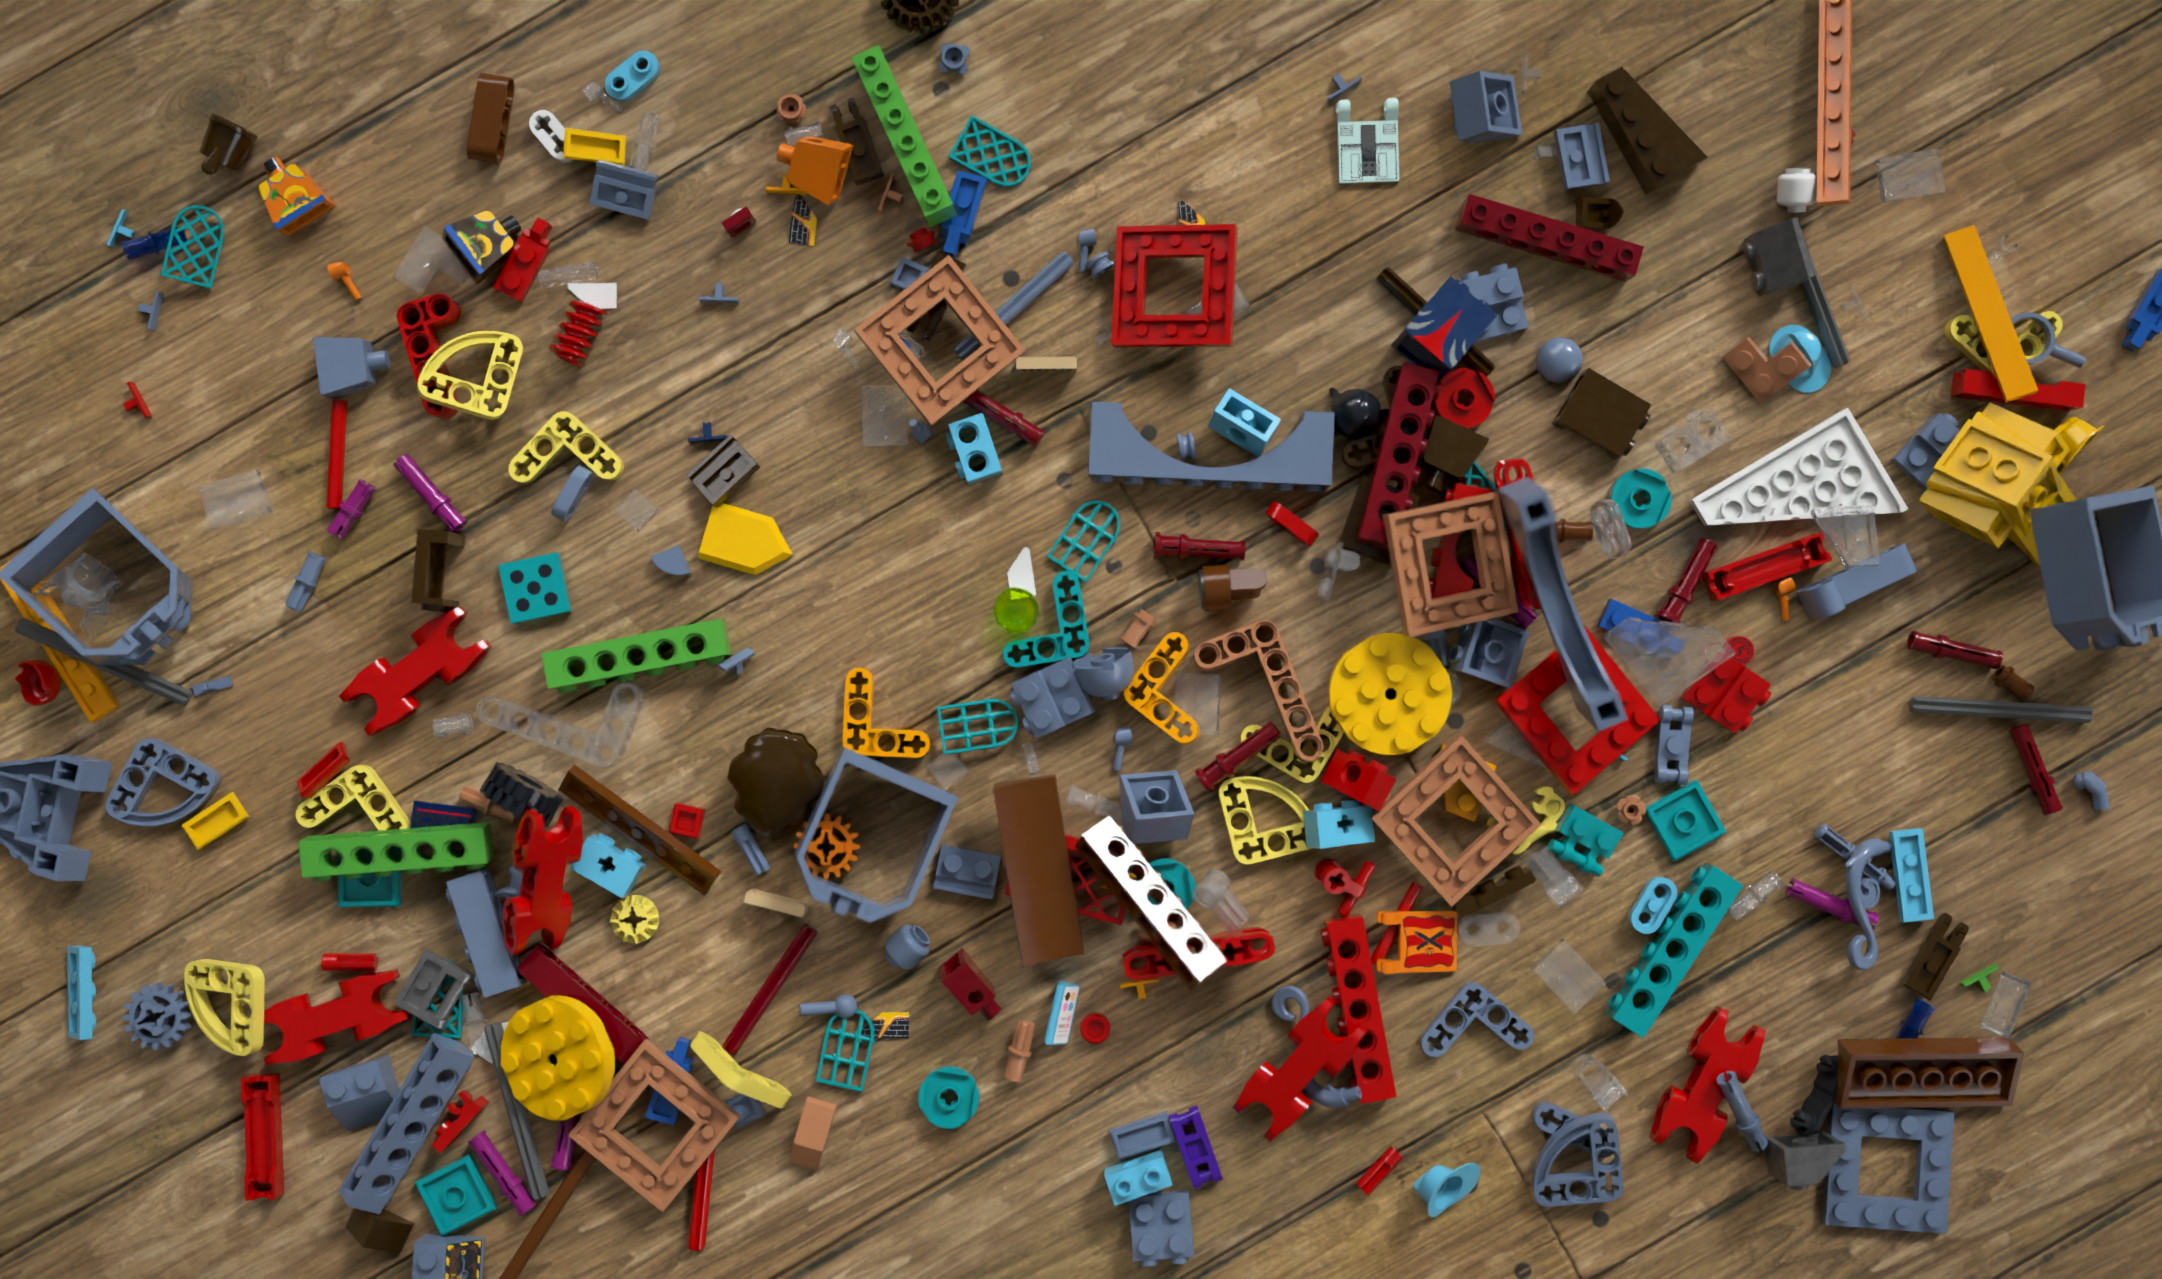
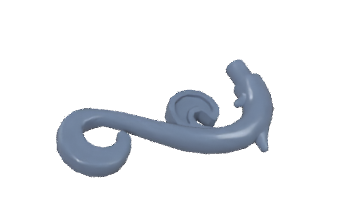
[1844,838,1892,970]
[1271,986,1362,1108]

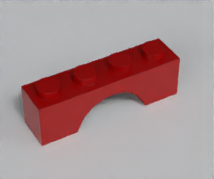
[1428,483,1492,599]

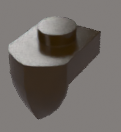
[1575,197,1624,230]

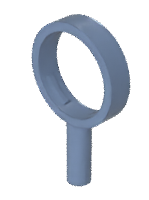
[2011,312,2086,368]

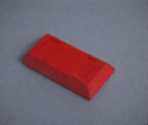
[297,741,350,798]

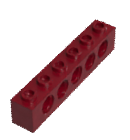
[1455,194,1644,282]
[1356,362,1442,551]

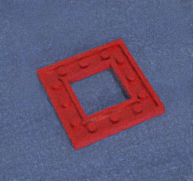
[1111,224,1238,348]
[1494,626,1661,796]

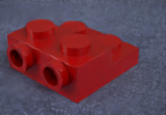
[1681,648,1772,734]

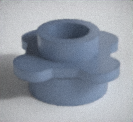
[938,43,970,75]

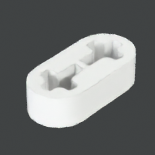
[529,110,573,163]

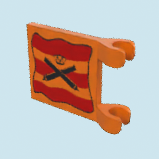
[1376,910,1457,974]

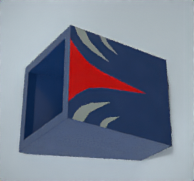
[1391,276,1497,381]

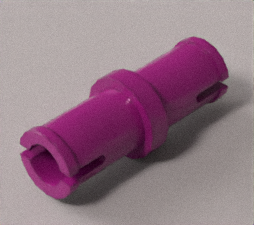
[326,479,377,540]

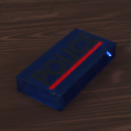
[410,800,476,828]

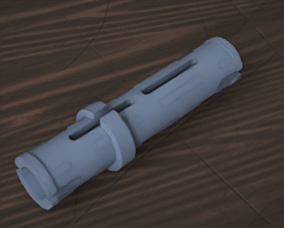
[1717,1071,1769,1152]

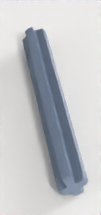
[955,252,1073,361]

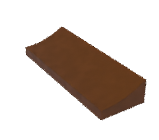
[993,774,1084,968]
[1835,1037,2024,1109]

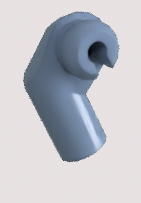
[2074,771,2110,810]

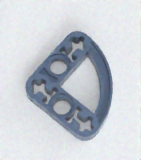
[105,738,220,826]
[1532,1113,1624,1207]

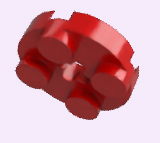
[1433,368,1495,429]

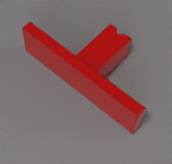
[122,382,153,418]

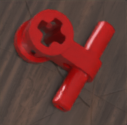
[1314,859,1376,917]

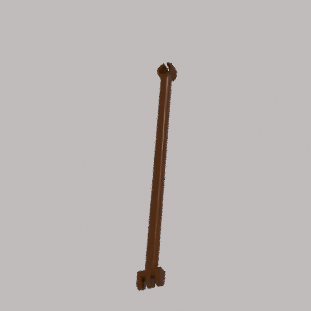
[499,1085,652,1279]

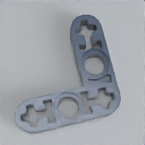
[1419,981,1534,1057]

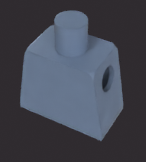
[313,337,391,399]

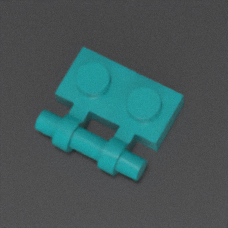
[1547,803,1624,877]

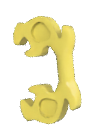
[1487,786,1565,855]

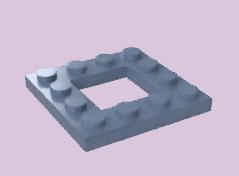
[1822,1101,1954,1234]

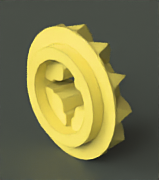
[610,895,659,944]

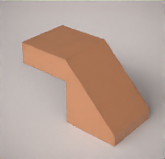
[789,1096,837,1170]

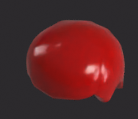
[15,660,61,706]

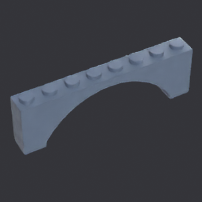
[1089,402,1335,493]
[1498,477,1628,731]

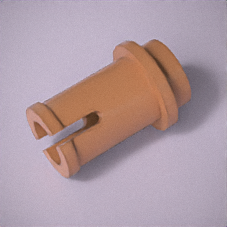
[1121,609,1156,649]

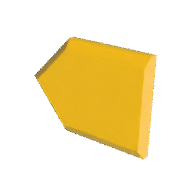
[698,503,793,575]

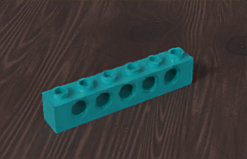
[1606,863,1744,1039]

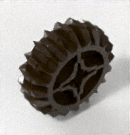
[881,0,959,34]

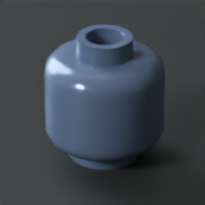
[885,924,930,970]

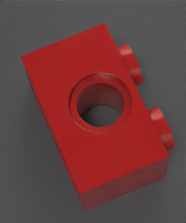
[1320,749,1397,812]

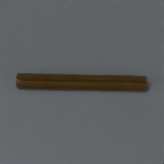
[1377,267,1495,377]

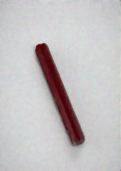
[722,924,817,1055]

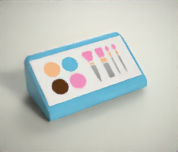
[1045,980,1080,1045]

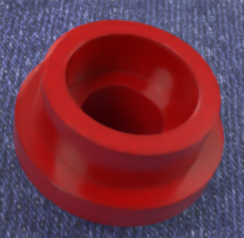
[906,227,936,252]

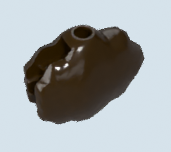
[727,727,824,837]

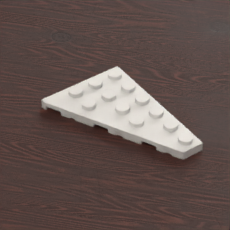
[1689,408,1908,526]

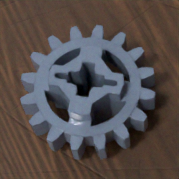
[122,982,193,1050]

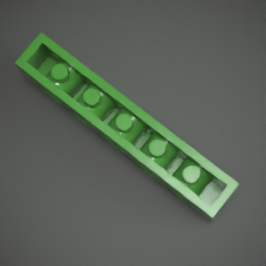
[851,45,957,228]
[541,619,732,694]
[298,822,494,881]

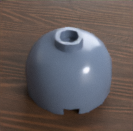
[1073,647,1134,701]

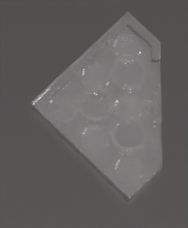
[1604,617,1736,707]

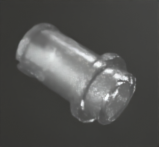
[784,121,824,147]
[433,711,475,738]

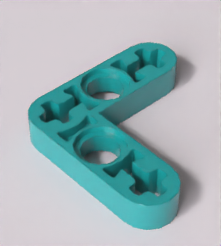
[1003,571,1089,667]

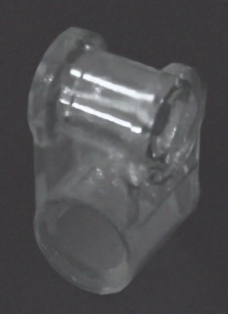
[1572,1054,1629,1113]

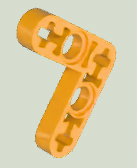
[1124,632,1200,745]
[842,667,931,758]

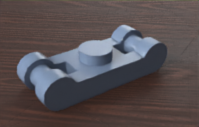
[1654,705,1694,785]

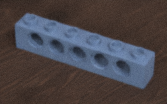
[338,1033,475,1214]

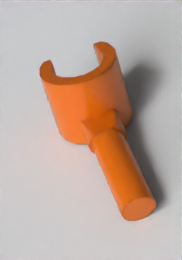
[327,262,362,301]
[1773,577,1796,621]

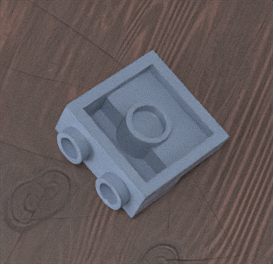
[1460,264,1529,343]
[1891,413,1960,491]
[1448,618,1529,688]
[1010,657,1095,738]
[1129,1190,1194,1267]

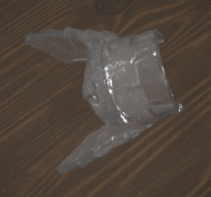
[31,553,122,644]

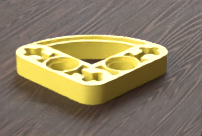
[417,331,523,420]
[1218,776,1311,864]
[184,959,265,1056]

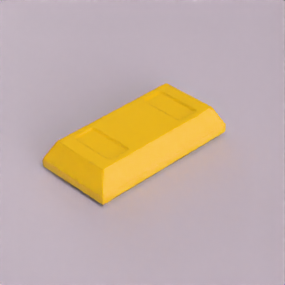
[563,128,626,166]
[182,792,249,850]

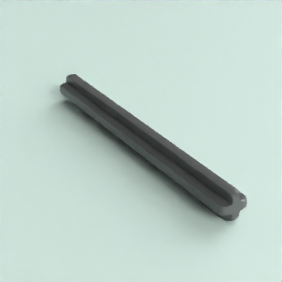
[15,618,192,705]
[1909,696,2093,723]
[484,1022,549,1200]

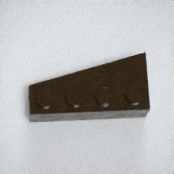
[1587,67,1708,195]

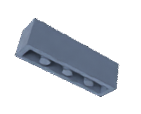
[445,868,527,998]

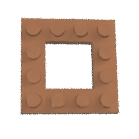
[854,255,1026,426]
[1383,492,1518,637]
[1369,734,1542,907]
[568,1039,741,1213]

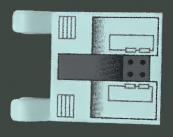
[1336,98,1399,184]

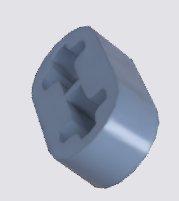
[551,465,594,522]

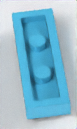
[1888,828,1934,922]
[67,945,96,1040]

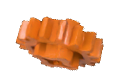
[794,813,861,880]

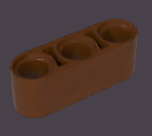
[467,73,514,164]

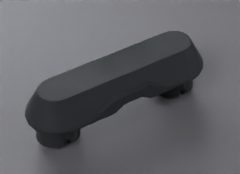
[1790,1055,1838,1137]

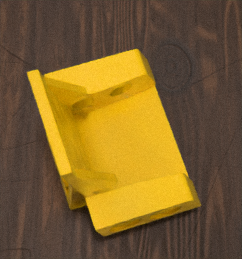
[1919,402,2076,566]

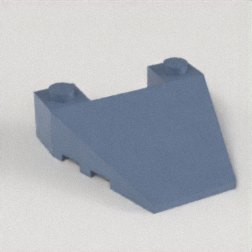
[0,754,112,881]

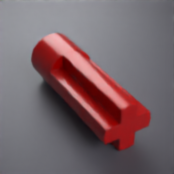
[321,953,379,972]
[1356,1145,1404,1196]

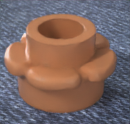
[776,94,806,124]
[1616,795,1646,825]

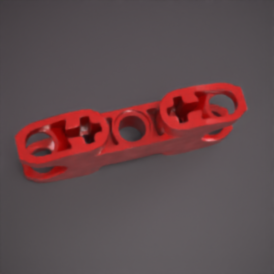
[1493,458,1541,610]
[339,607,492,736]
[502,806,583,955]
[1122,927,1275,980]
[263,969,413,1065]
[1232,996,1368,1142]
[1649,1005,1766,1164]

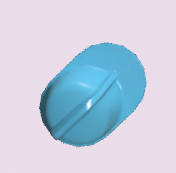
[1769,325,1831,393]
[1414,1163,1481,1217]

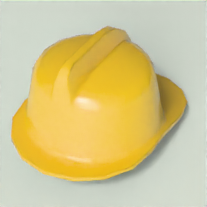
[2054,417,2106,475]

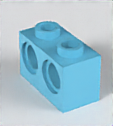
[945,413,1003,484]

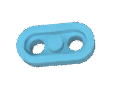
[605,50,660,102]
[1628,877,1677,934]

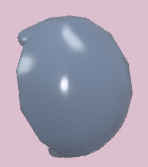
[1536,337,1583,384]

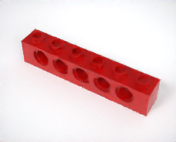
[1320,914,1397,1104]

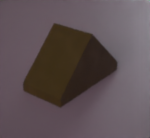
[346,1208,415,1252]

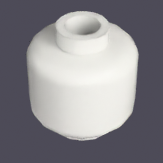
[1777,168,1817,212]

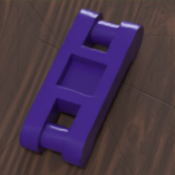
[1169,1105,1223,1190]

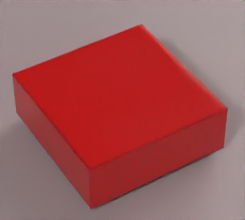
[668,803,706,839]

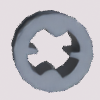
[1084,251,1115,279]
[1176,432,1196,461]

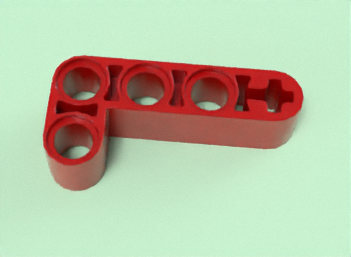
[396,293,461,420]

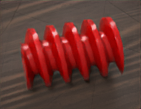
[549,301,608,368]

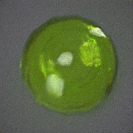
[993,587,1039,635]

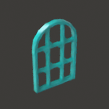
[1047,501,1120,583]
[937,699,1018,755]
[816,1009,875,1092]

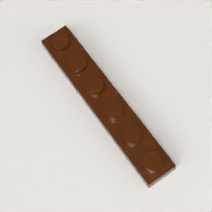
[558,764,721,896]

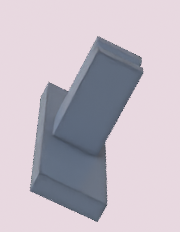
[1327,73,1362,103]
[698,283,739,303]
[138,291,164,331]
[718,647,755,675]
[192,676,233,696]

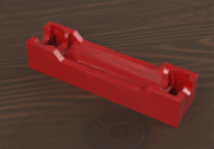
[1950,369,2086,411]
[1702,532,1832,601]
[241,1073,284,1201]

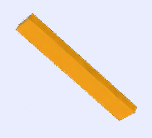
[1943,225,2038,403]
[0,561,121,723]

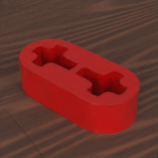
[1265,501,1319,547]

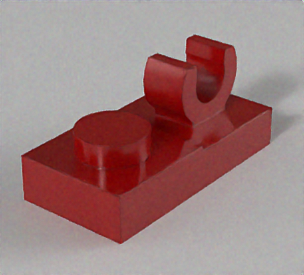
[431,1090,490,1153]

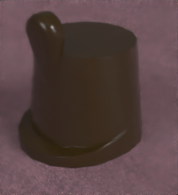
[199,113,258,175]

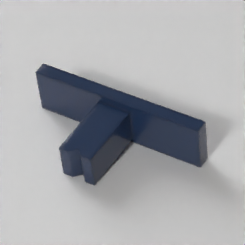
[688,422,728,443]

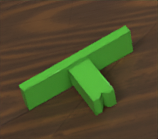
[1960,964,2000,992]

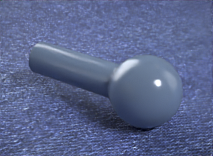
[799,994,857,1018]

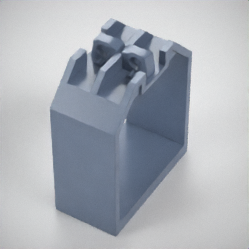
[2029,486,2162,651]
[0,488,192,666]
[794,747,958,922]

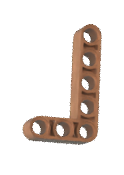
[1194,620,1323,763]

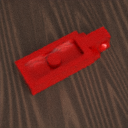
[493,218,553,303]

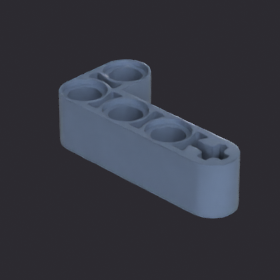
[1797,543,1917,620]

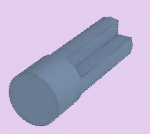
[731,823,771,876]

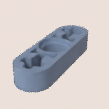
[1532,1101,1613,1158]

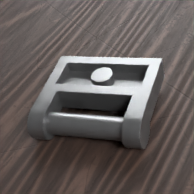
[394,949,474,1029]

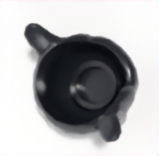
[1329,387,1389,439]

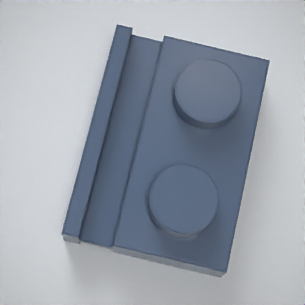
[1553,122,1610,191]
[590,160,658,219]
[933,844,1001,900]

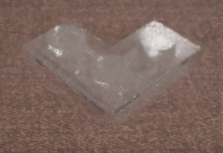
[393,225,469,294]

